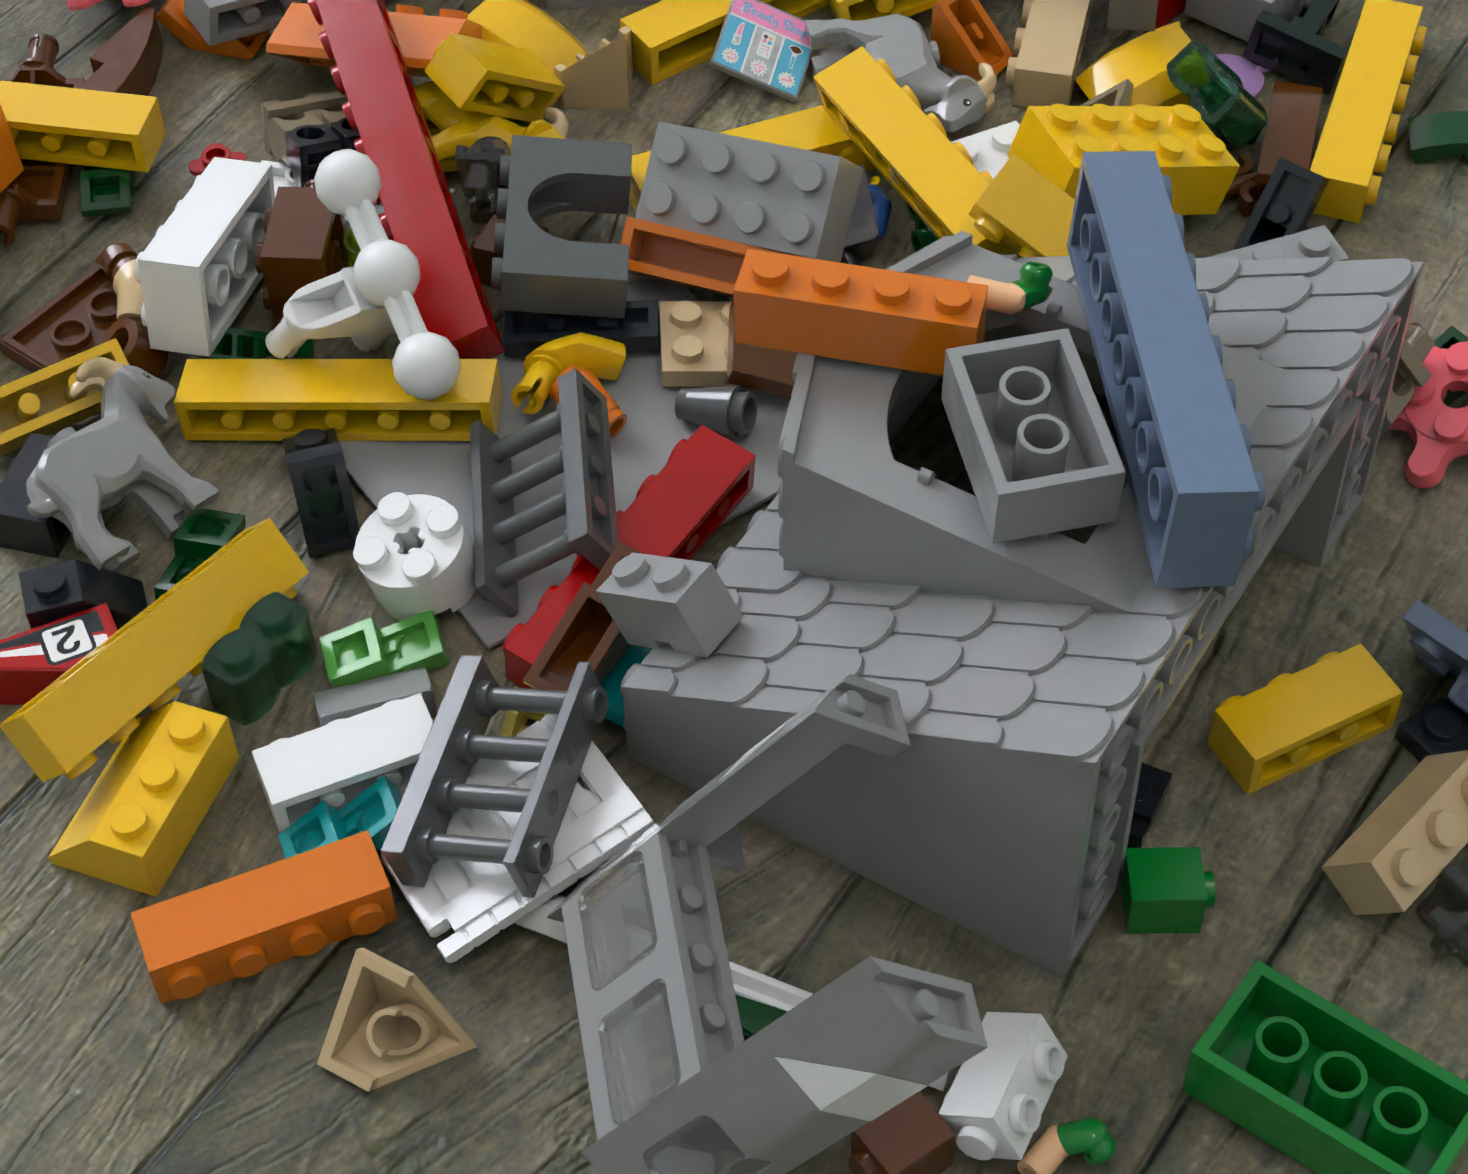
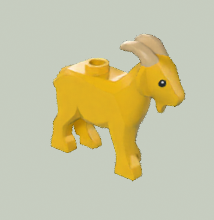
[414,80,569,172]

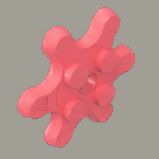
[1388,341,1468,489]

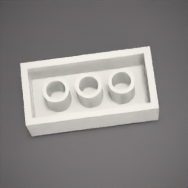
[135,157,275,357]

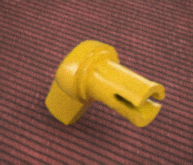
[511,332,626,414]

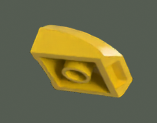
[467,0,588,75]
[1074,21,1213,107]

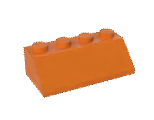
[266,2,483,78]

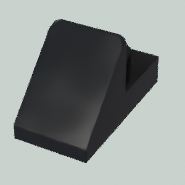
[1235,157,1329,249]

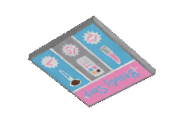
[709,0,813,103]

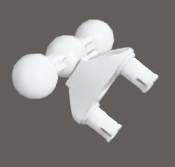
[265,149,461,400]

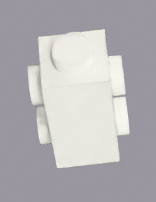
[938,1012,1068,1161]

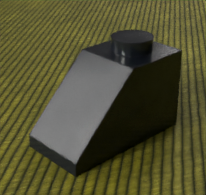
[18,559,148,630]

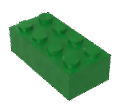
[1182,960,1468,1174]

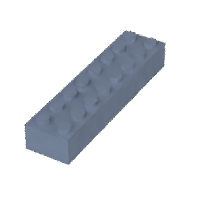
[1067,151,1265,588]

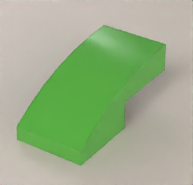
[319,610,451,687]

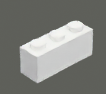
[252,693,433,834]

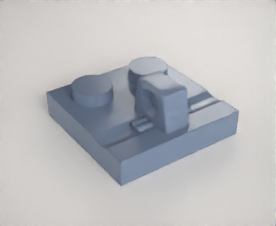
[1403,599,1468,715]

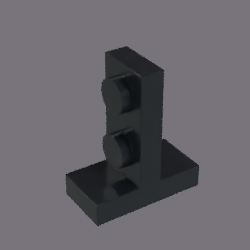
[1242,0,1349,95]
[282,428,360,557]

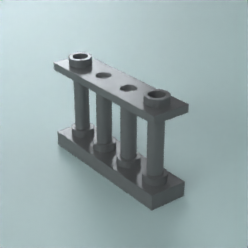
[469,368,618,617]
[381,655,608,898]

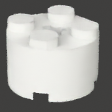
[353,492,476,621]

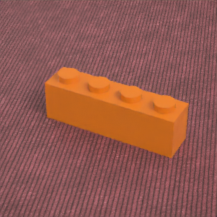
[733,249,988,376]
[130,830,398,1004]

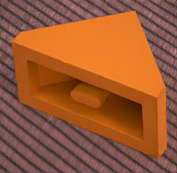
[931,0,1015,81]

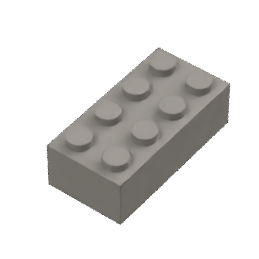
[635,121,863,263]

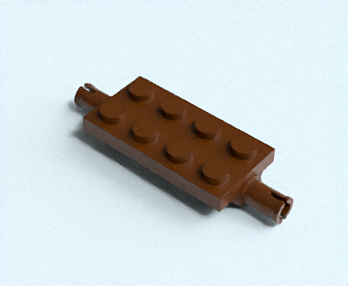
[0,33,86,247]

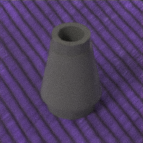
[675,385,758,438]

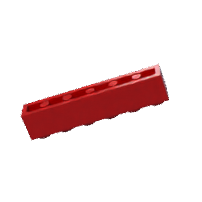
[503,425,756,689]

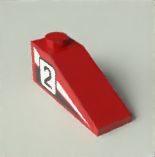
[0,603,118,705]

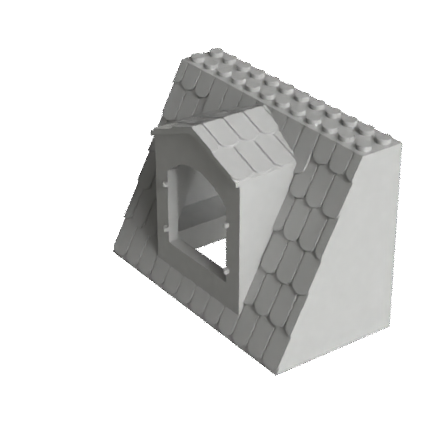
[620,231,1424,978]

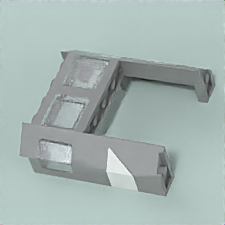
[546,674,988,1174]

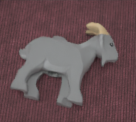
[805,13,997,132]
[26,357,220,573]

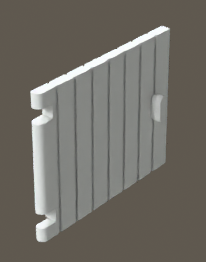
[379,714,657,963]

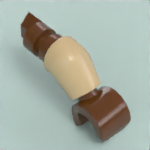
[95,243,168,378]

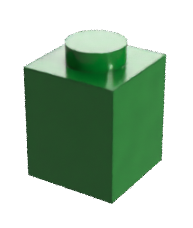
[1121,847,1216,934]

